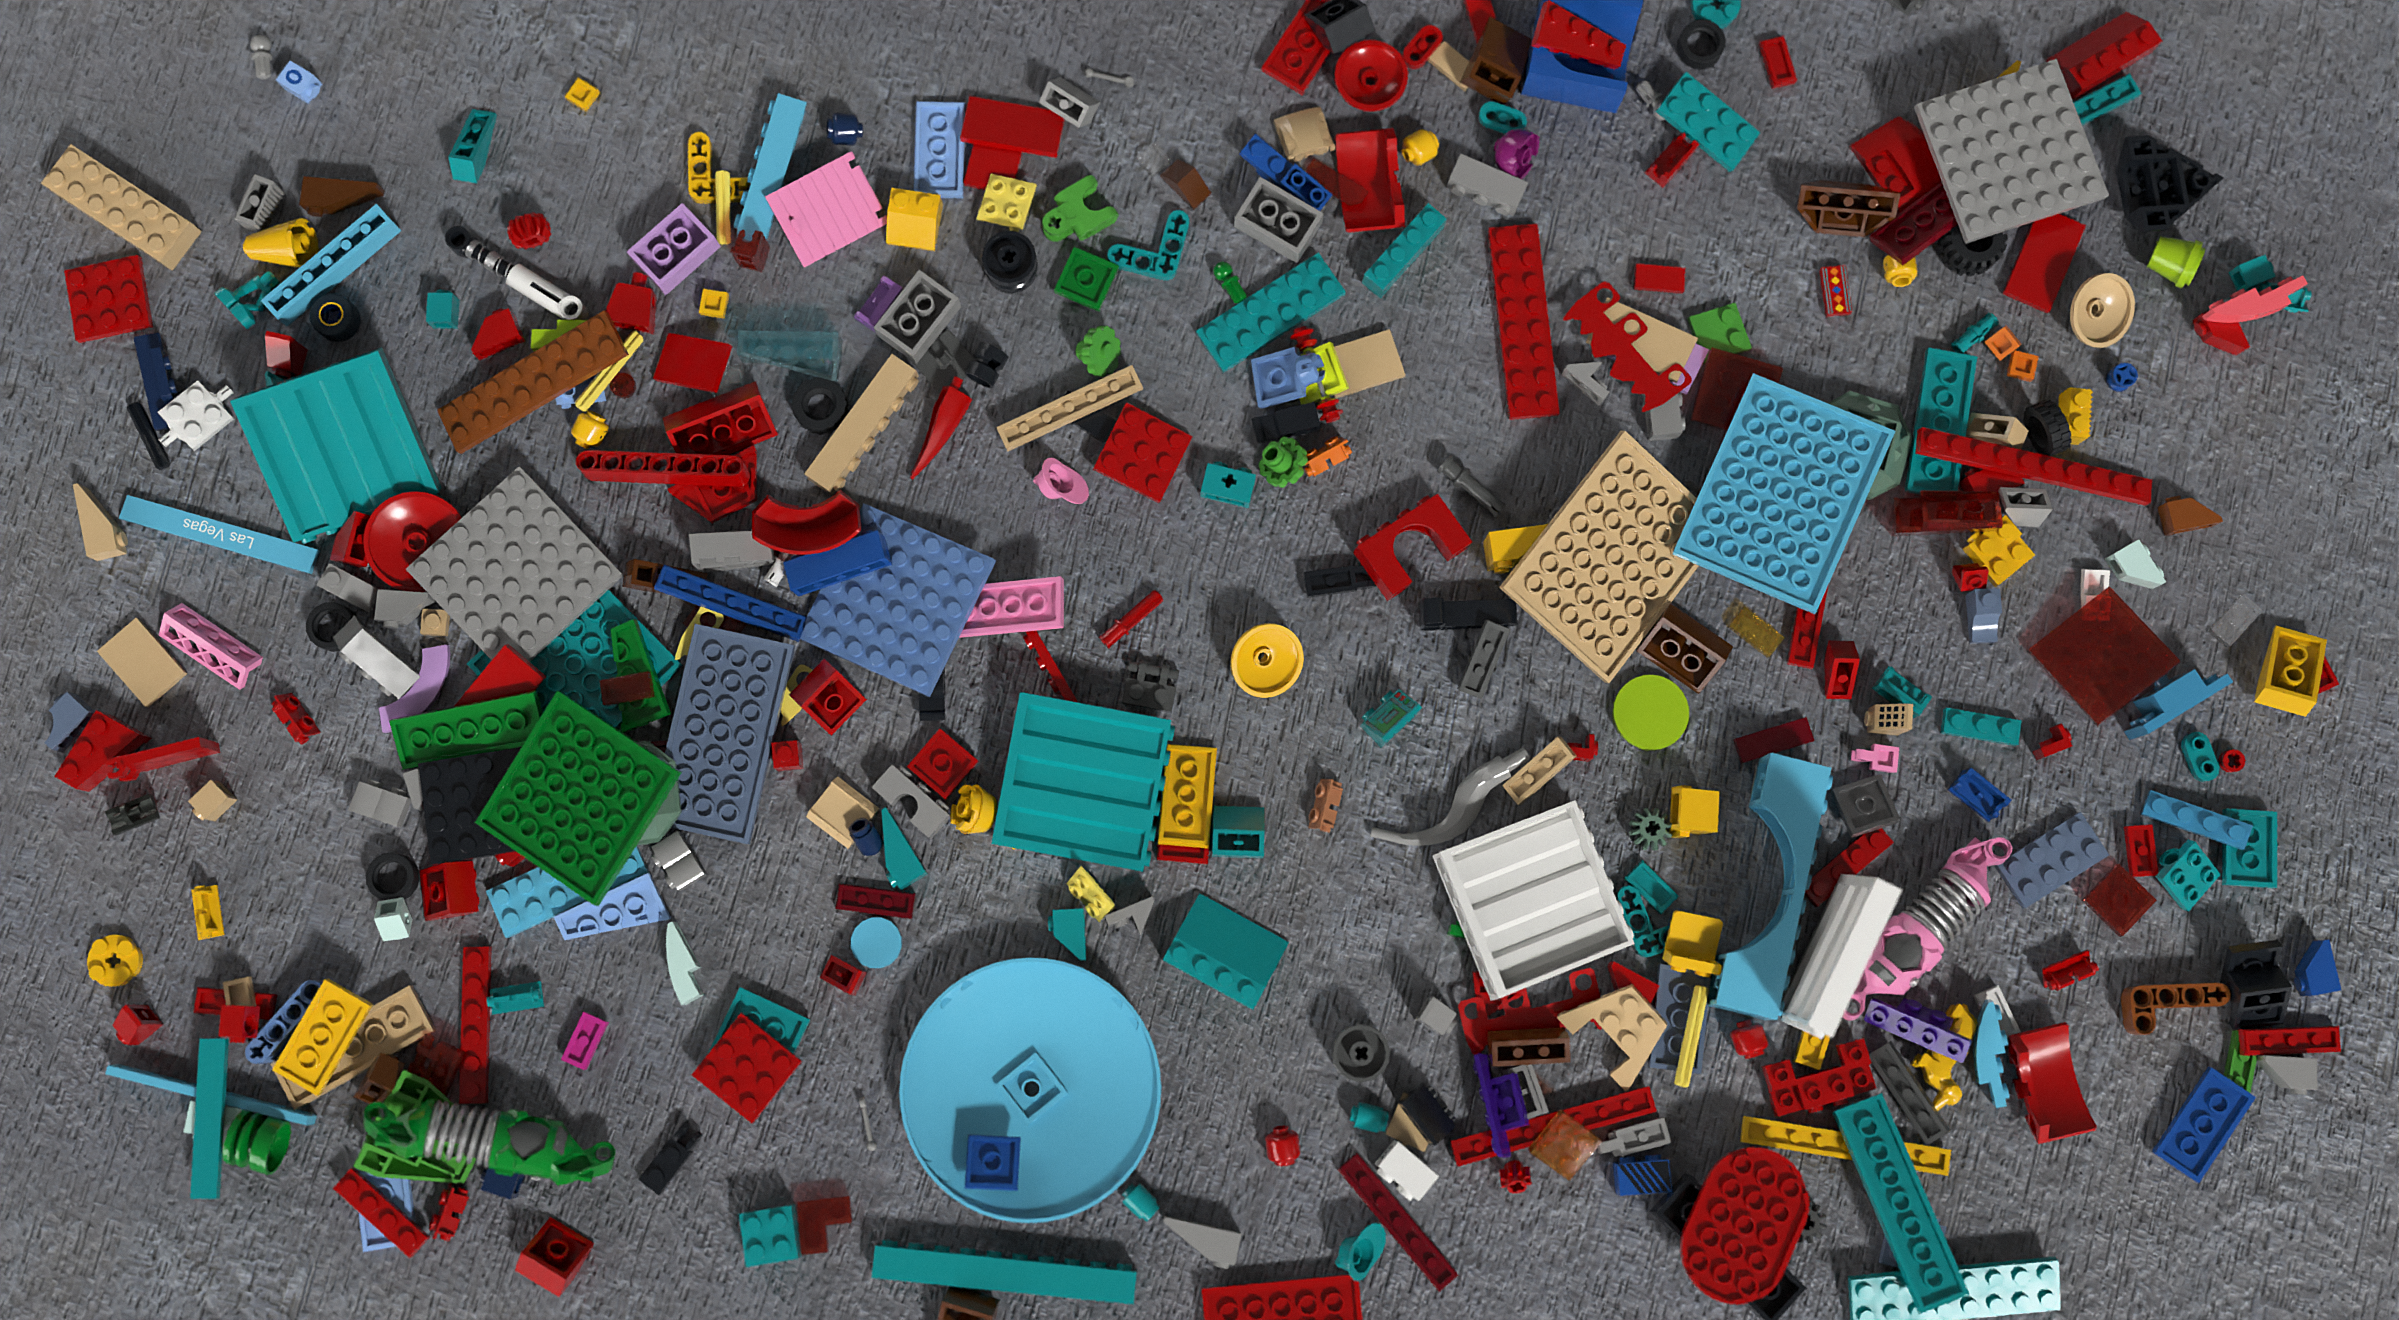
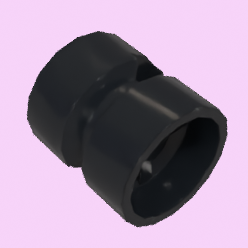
[964,342,1009,389]

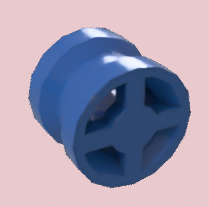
[2106,363,2138,392]

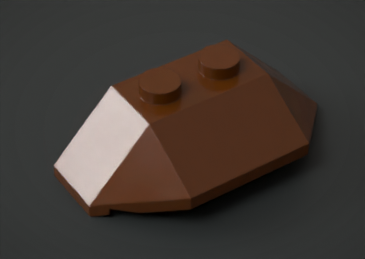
[1797,180,1900,237]

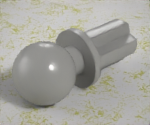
[250,35,272,79]
[1635,81,1665,120]

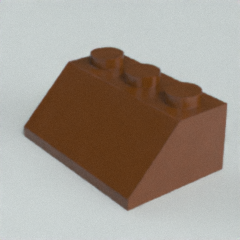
[1637,603,1733,694]

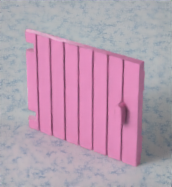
[765,151,887,268]

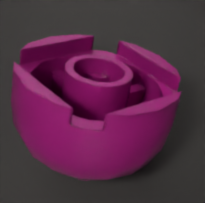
[1493,129,1539,179]

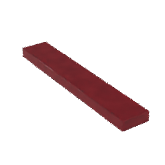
[1337,1152,1458,1292]

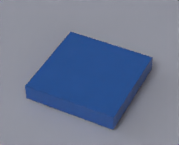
[964,1135,1021,1191]

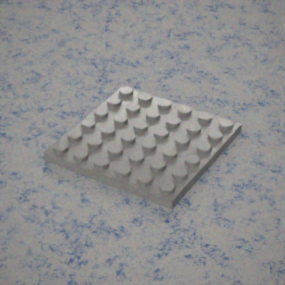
[1914,59,2109,244]
[406,466,624,662]

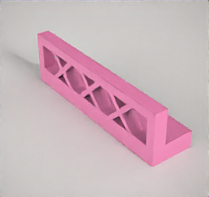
[159,603,263,690]

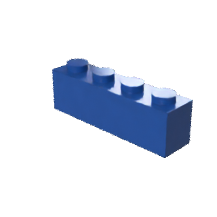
[783,530,892,596]

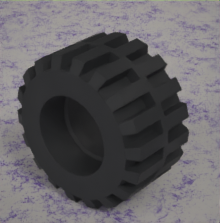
[1937,225,2008,276]

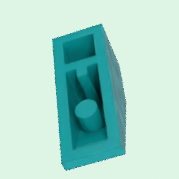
[448,109,497,183]
[881,807,928,890]

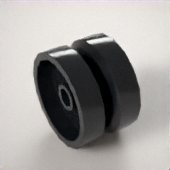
[982,231,1038,294]

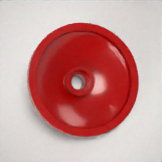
[1335,40,1408,111]

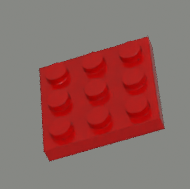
[64,255,153,343]
[1092,402,1193,503]
[692,1013,803,1124]

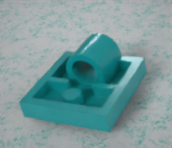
[2156,839,2221,912]

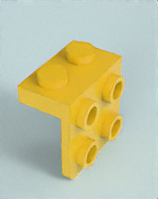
[1662,910,1723,977]

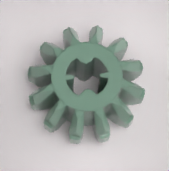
[1629,808,1672,851]

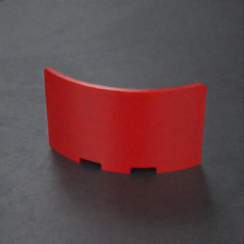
[1335,128,1405,232]
[752,490,861,555]
[2008,1022,2097,1144]

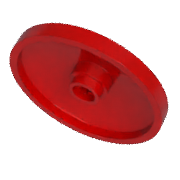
[363,491,462,592]

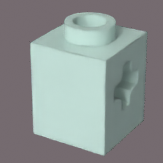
[374,897,412,941]

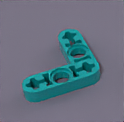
[1108,210,1189,281]
[1615,886,1670,958]

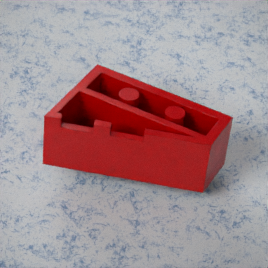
[54,710,152,792]

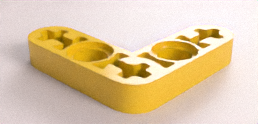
[688,132,751,204]

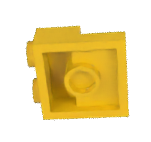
[1962,515,2035,587]

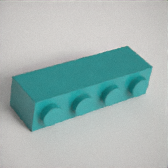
[1362,203,1447,299]

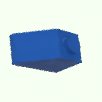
[2294,939,2342,996]

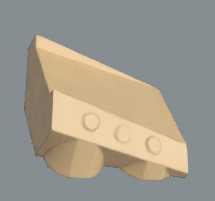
[806,777,880,849]

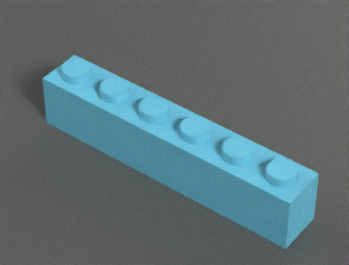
[733,93,807,245]
[261,204,401,326]

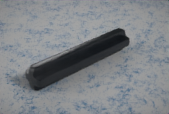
[127,402,170,470]

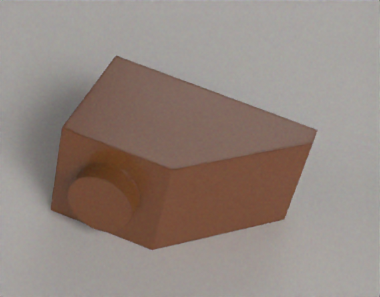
[2157,496,2223,536]

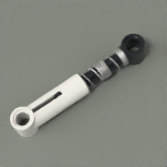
[445,226,588,320]

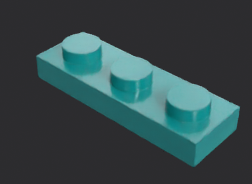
[1940,707,2022,746]

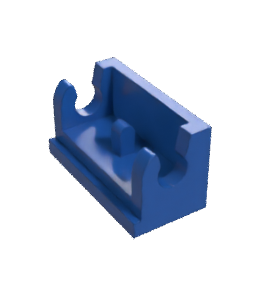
[1948,768,2012,822]

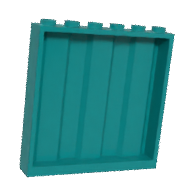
[230,347,442,544]
[991,692,1175,872]

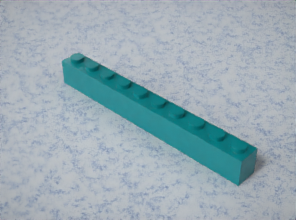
[871,1240,1137,1304]

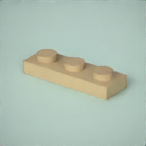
[1502,736,1576,805]

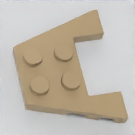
[1557,984,1667,1092]

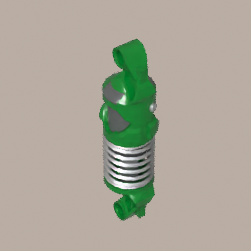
[364,1098,616,1186]

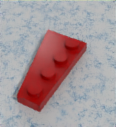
[1531,0,1626,69]

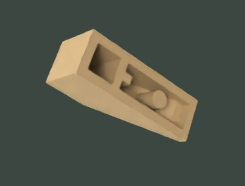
[73,483,128,561]

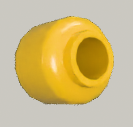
[1401,129,1439,166]
[1883,255,1917,287]
[571,410,609,449]

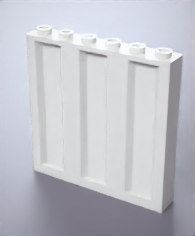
[1433,800,1635,1001]
[1781,874,1902,1039]

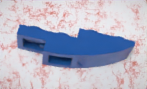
[1239,134,1333,211]

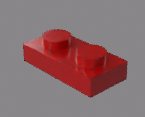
[2124,824,2158,877]

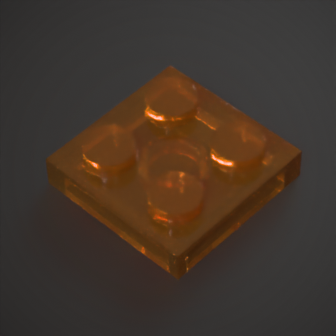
[1528,1109,1602,1181]

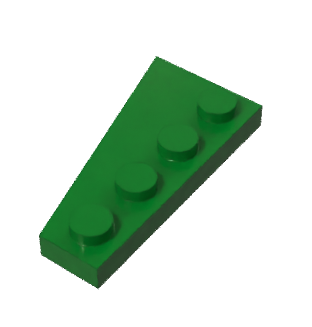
[611,619,671,733]

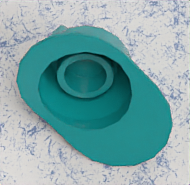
[1335,1223,1386,1281]

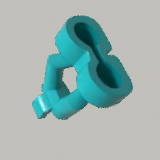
[214,271,279,330]

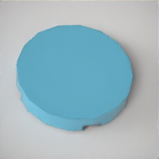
[851,917,902,968]

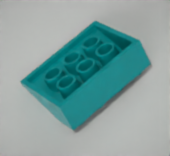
[1163,893,1289,1010]

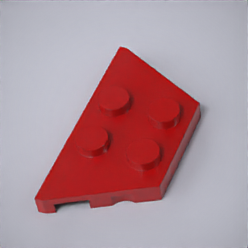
[668,445,757,524]

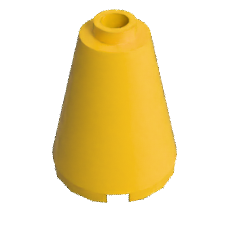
[243,218,319,268]

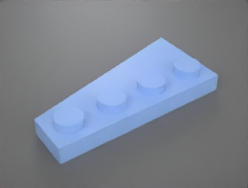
[554,872,671,940]

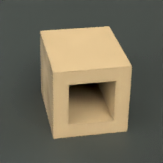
[188,780,237,821]

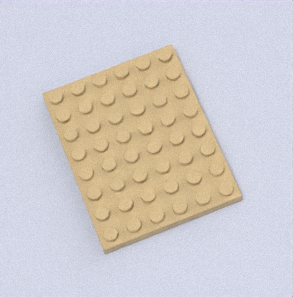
[1499,431,1699,683]

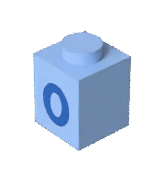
[276,61,322,104]

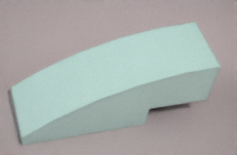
[666,921,704,1005]

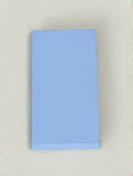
[914,101,966,198]

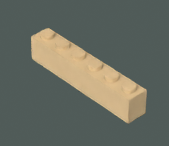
[804,354,919,496]

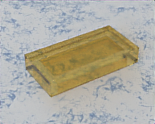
[1728,607,1785,658]

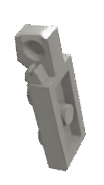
[1596,1117,1671,1156]

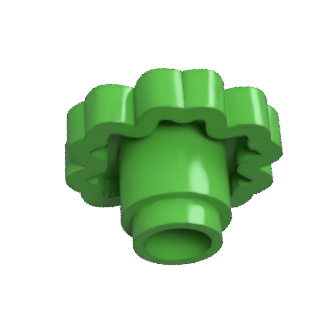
[1076,326,1121,377]
[1259,437,1308,488]

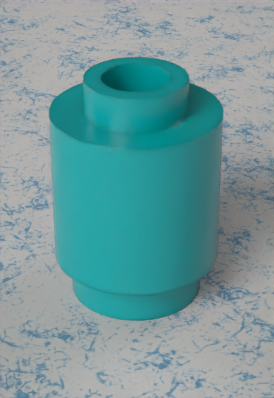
[1349,1102,1389,1133]
[1121,1183,1160,1222]

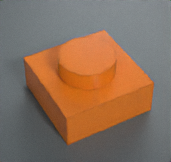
[1985,325,2022,361]
[2006,350,2039,382]

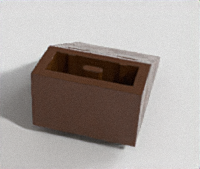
[1460,17,1532,105]

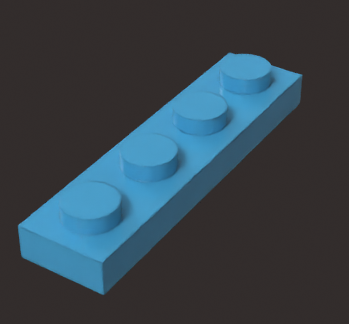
[2140,790,2253,850]

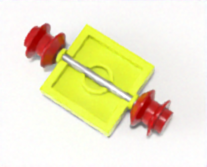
[1290,326,1349,423]

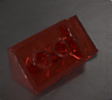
[1892,490,2003,536]

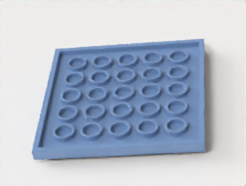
[800,503,996,697]

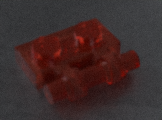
[407,1033,465,1097]

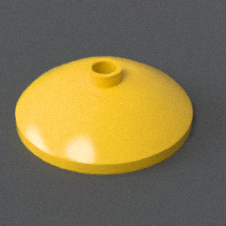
[1230,623,1304,698]

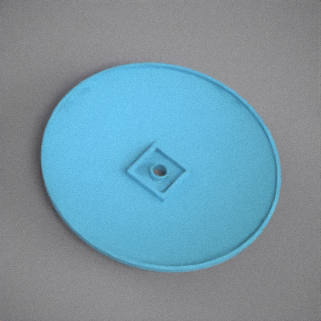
[899,958,1161,1223]

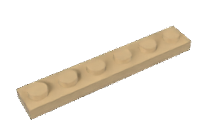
[996,365,1143,451]

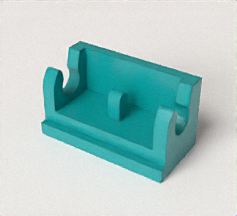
[1872,666,1933,718]

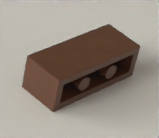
[1487,1027,1570,1067]

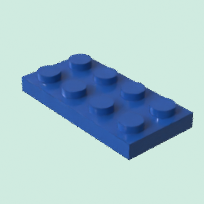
[2152,1067,2256,1183]

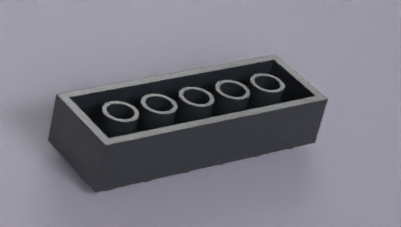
[1650,1173,1807,1320]

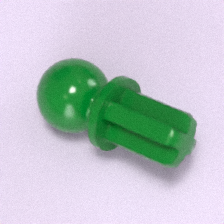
[1213,261,1246,303]

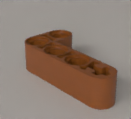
[2121,983,2231,1035]

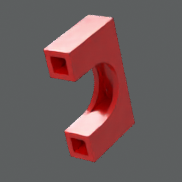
[1353,494,1472,601]

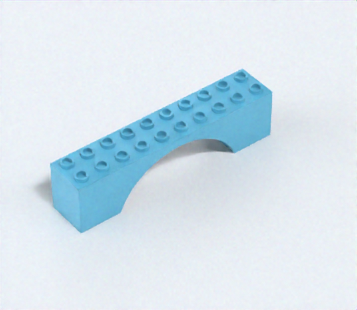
[1708,753,1833,1020]

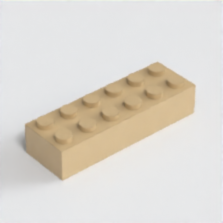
[41,144,202,271]

